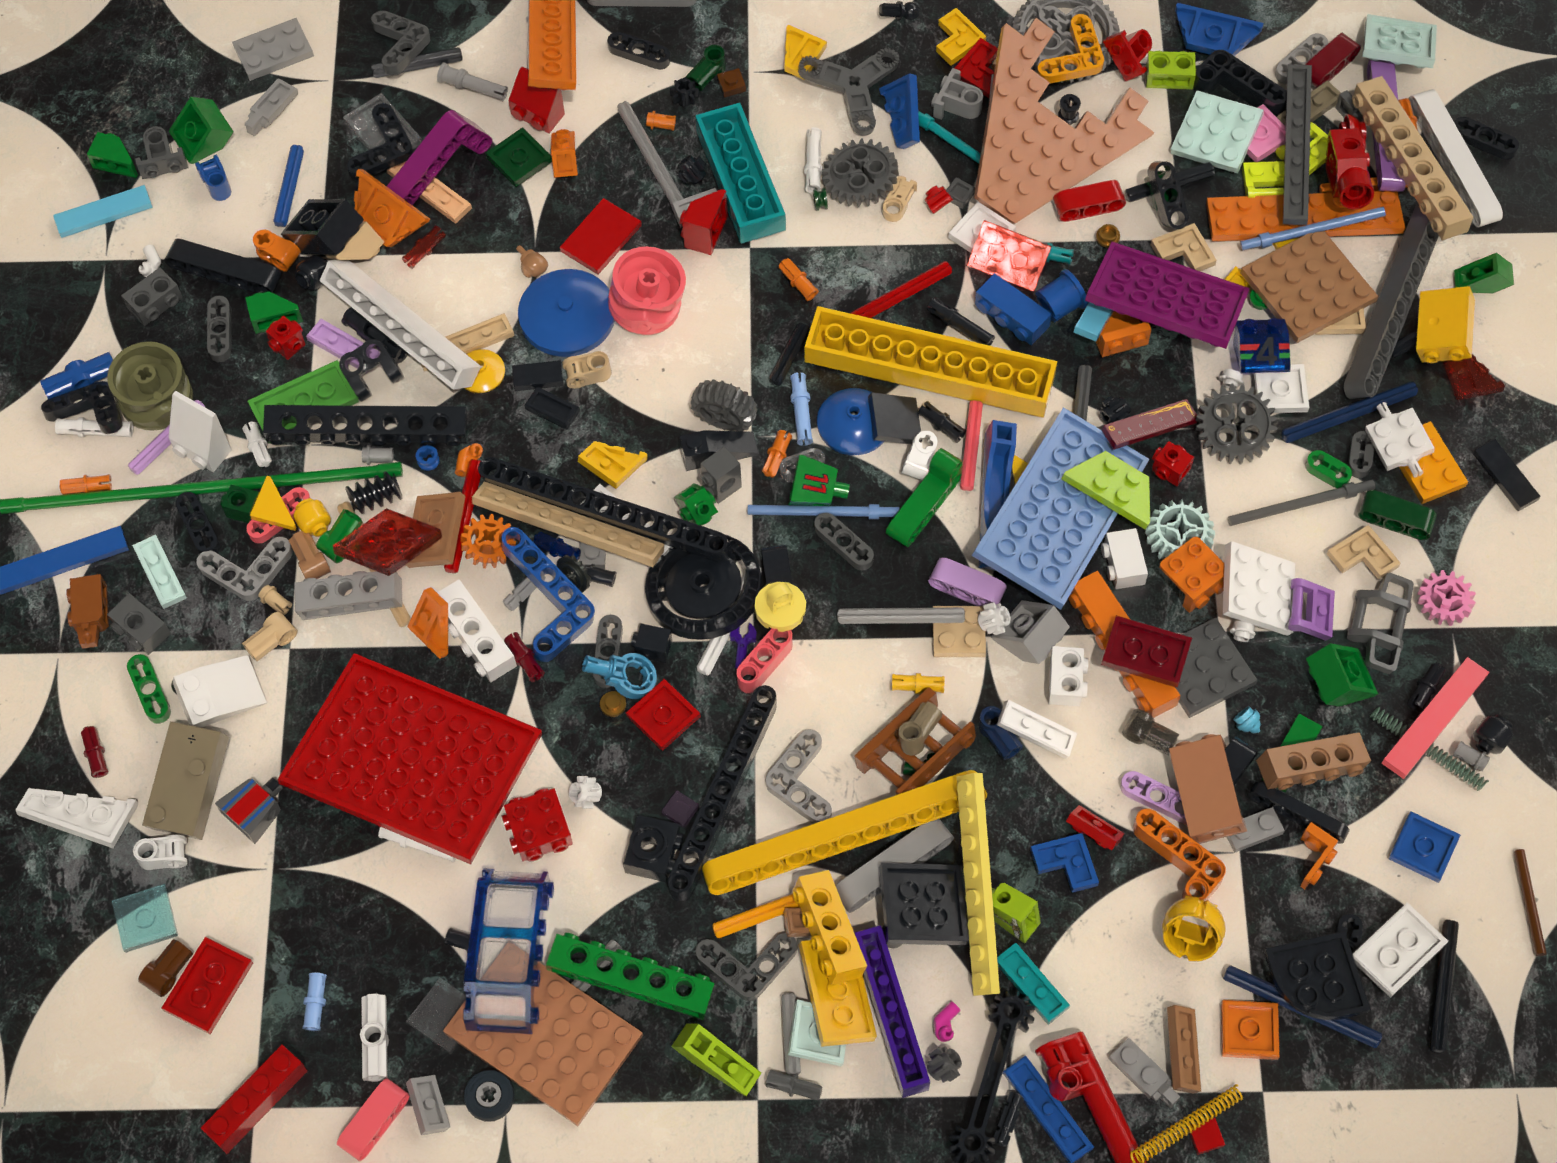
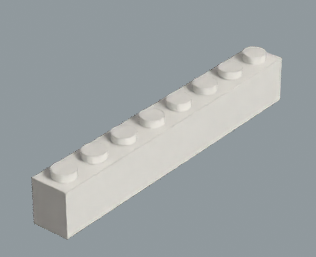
[320,260,481,390]

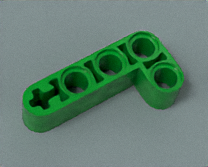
[886,448,963,547]

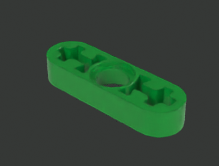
[127,654,171,724]

